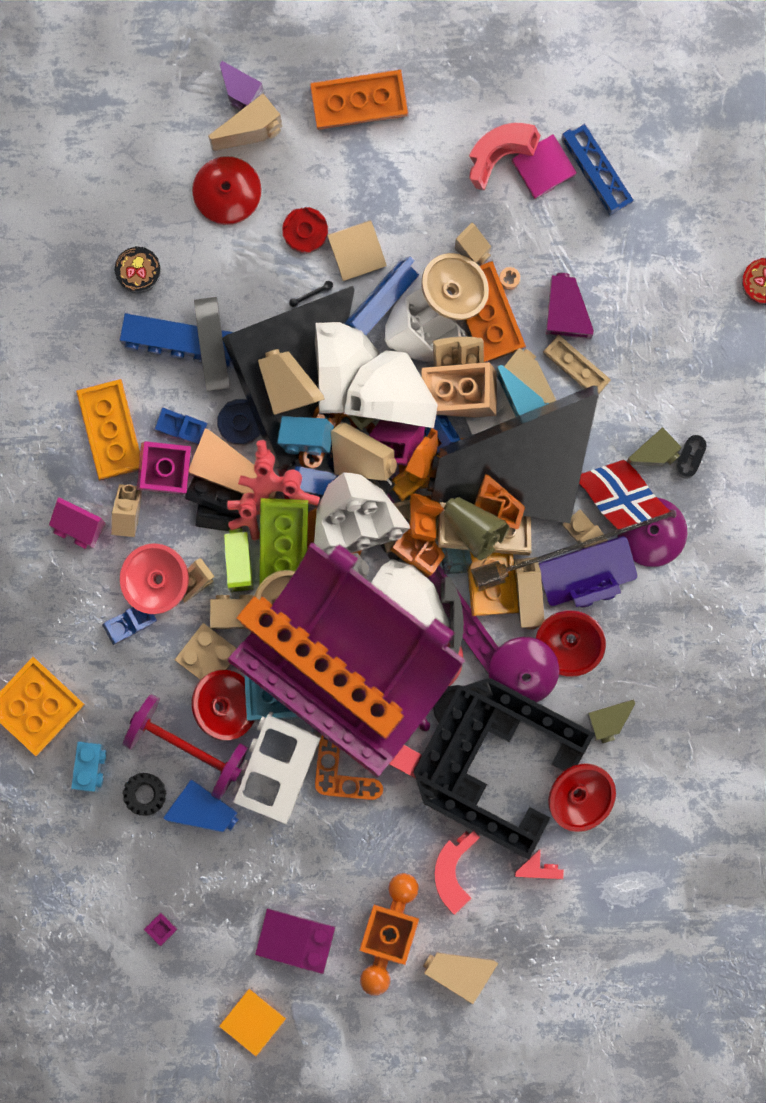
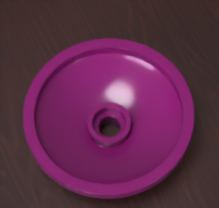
[617,498,688,567]
[488,637,559,702]

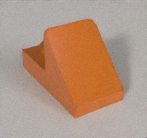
[410,493,444,542]

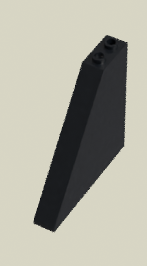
[222,286,355,470]
[428,385,599,523]

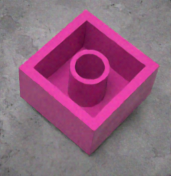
[137,441,191,495]

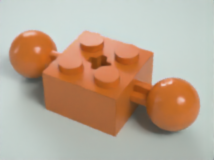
[359,873,419,996]

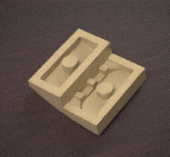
[327,220,387,281]
[433,337,484,367]

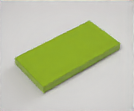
[259,498,308,585]

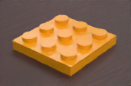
[0,657,85,757]

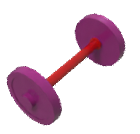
[122,694,249,800]

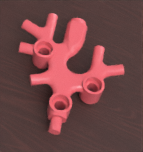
[227,440,320,540]

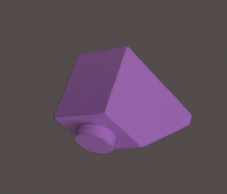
[220,61,263,111]

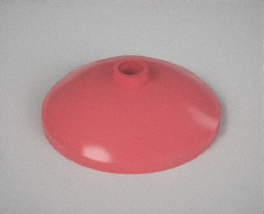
[120,543,189,614]

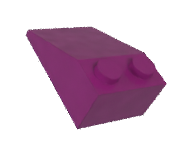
[255,908,336,974]

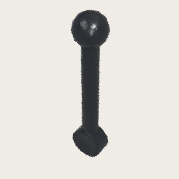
[289,281,333,307]

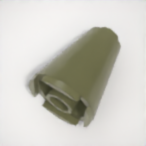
[444,497,510,560]

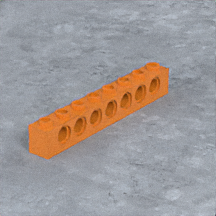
[237,596,404,740]

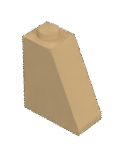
[258,349,325,415]
[331,423,397,481]
[514,557,544,629]
[423,952,498,1004]

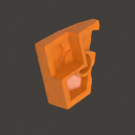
[405,428,438,479]
[475,475,525,529]
[390,521,445,578]

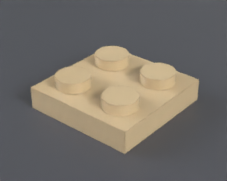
[175,623,237,680]

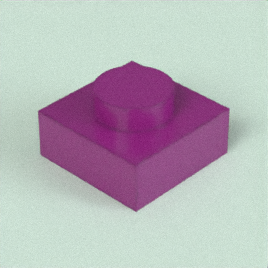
[144,912,178,946]

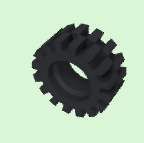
[122,773,167,816]

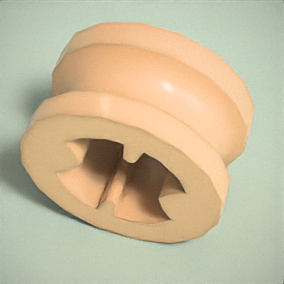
[499,267,520,290]

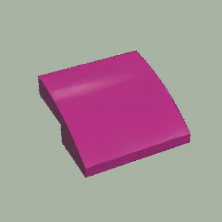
[511,134,577,199]

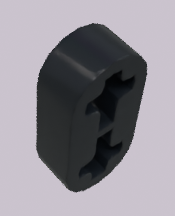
[676,435,707,479]

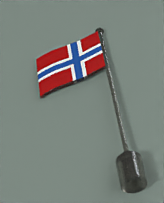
[471,460,677,592]

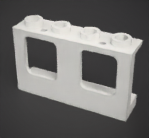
[232,712,322,824]

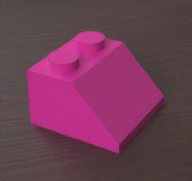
[49,497,106,549]

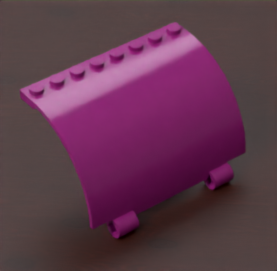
[228,543,465,778]

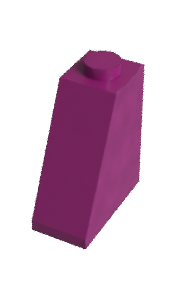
[546,273,594,339]

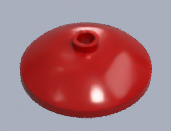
[192,156,262,225]
[535,611,606,677]
[191,670,254,741]
[548,763,616,832]

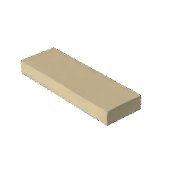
[543,334,611,394]

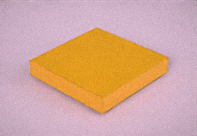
[219,988,286,1056]

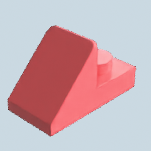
[515,849,564,879]

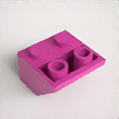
[369,420,425,466]

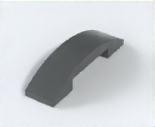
[194,297,230,391]
[441,577,464,654]

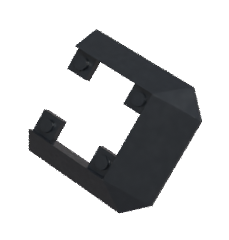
[414,678,595,860]

